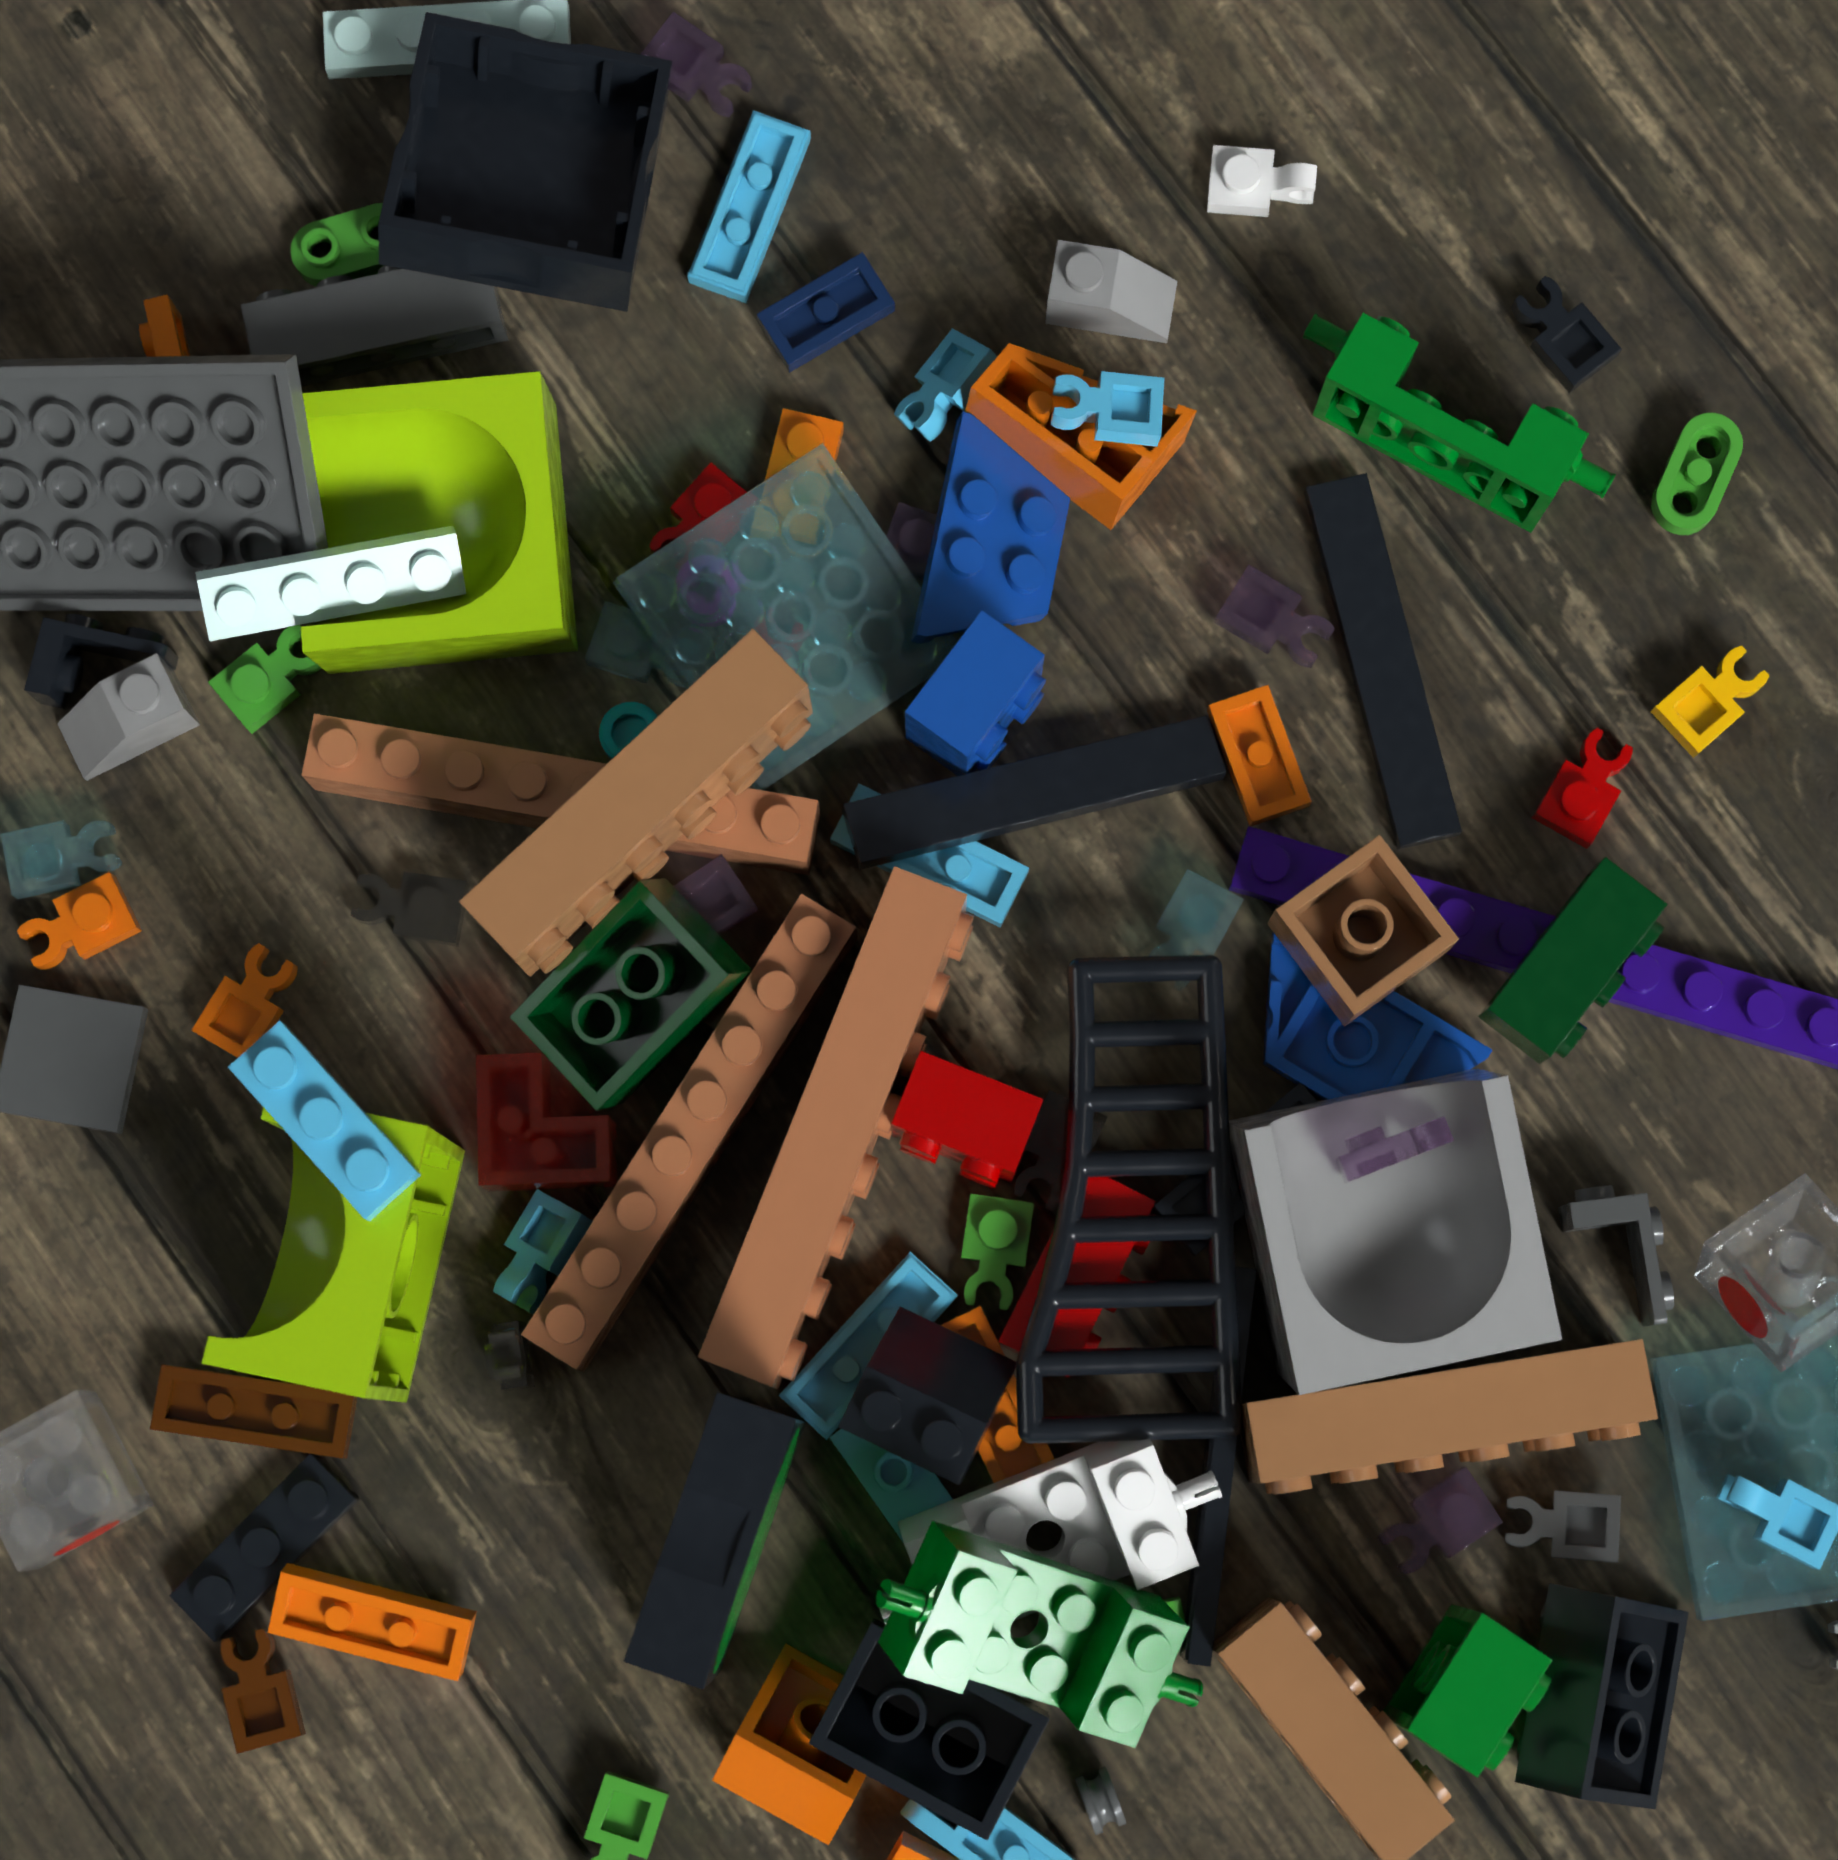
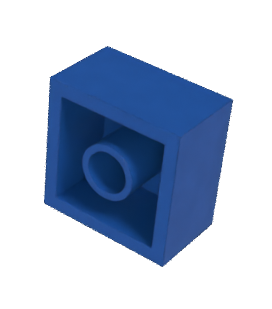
[905,610,1046,776]

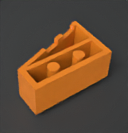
[965,343,1197,530]

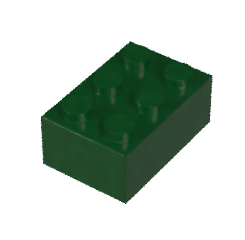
[510,878,752,1111]

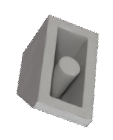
[1045,240,1177,343]
[57,653,200,781]

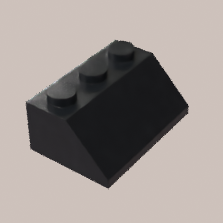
[1515,1583,1689,1809]
[809,1618,1050,1841]

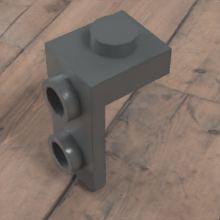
[1558,1185,1674,1327]

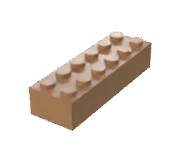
[459,629,813,977]
[1240,1339,1658,1495]

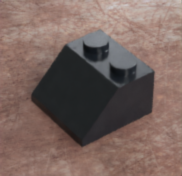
[838,1306,1016,1485]

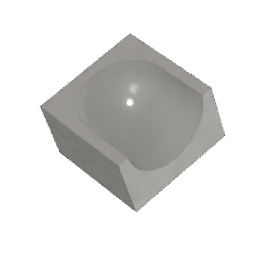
[1229,1069,1562,1395]

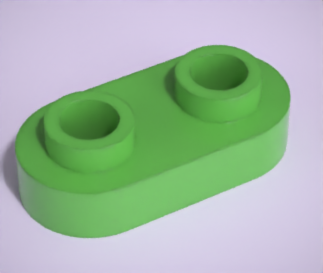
[291,203,385,287]
[1651,413,1743,535]

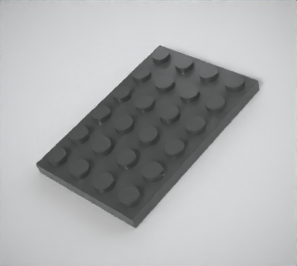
[0,354,328,611]

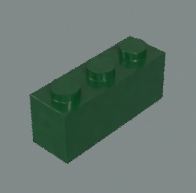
[1478,857,1668,1064]

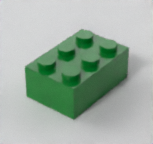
[1383,1604,1552,1778]

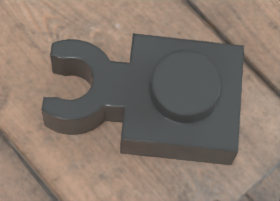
[1505,1491,1621,1563]

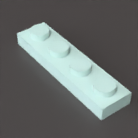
[323,0,571,79]
[195,526,467,641]

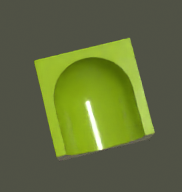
[301,371,578,674]
[202,1107,465,1403]

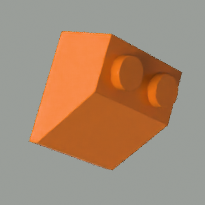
[712,1644,867,1846]

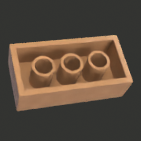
[1213,1597,1455,1860]

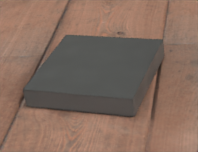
[0,985,148,1134]

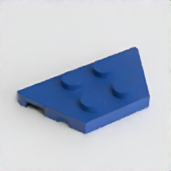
[911,411,1070,644]
[1263,932,1492,1101]

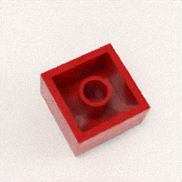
[891,1050,1043,1188]

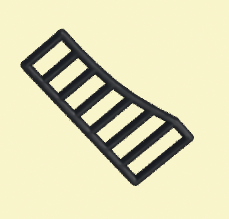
[1016,955,1243,1444]

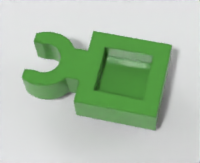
[208,625,321,734]
[961,1193,1034,1311]
[584,1771,670,1860]

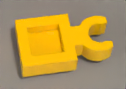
[1651,646,1769,758]

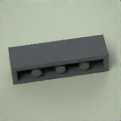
[240,265,508,387]

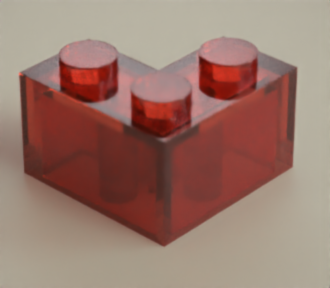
[476,1053,617,1192]

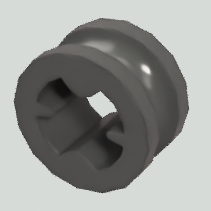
[1075,1766,1127,1835]

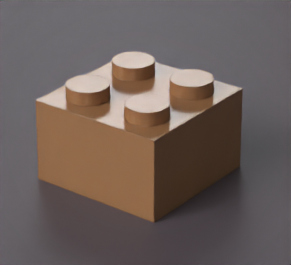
[1267,835,1459,1027]

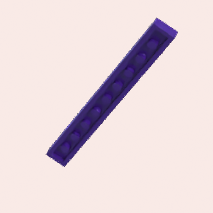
[1229,826,1838,1070]

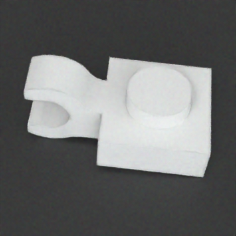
[1207,145,1317,217]

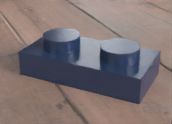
[756,252,895,373]

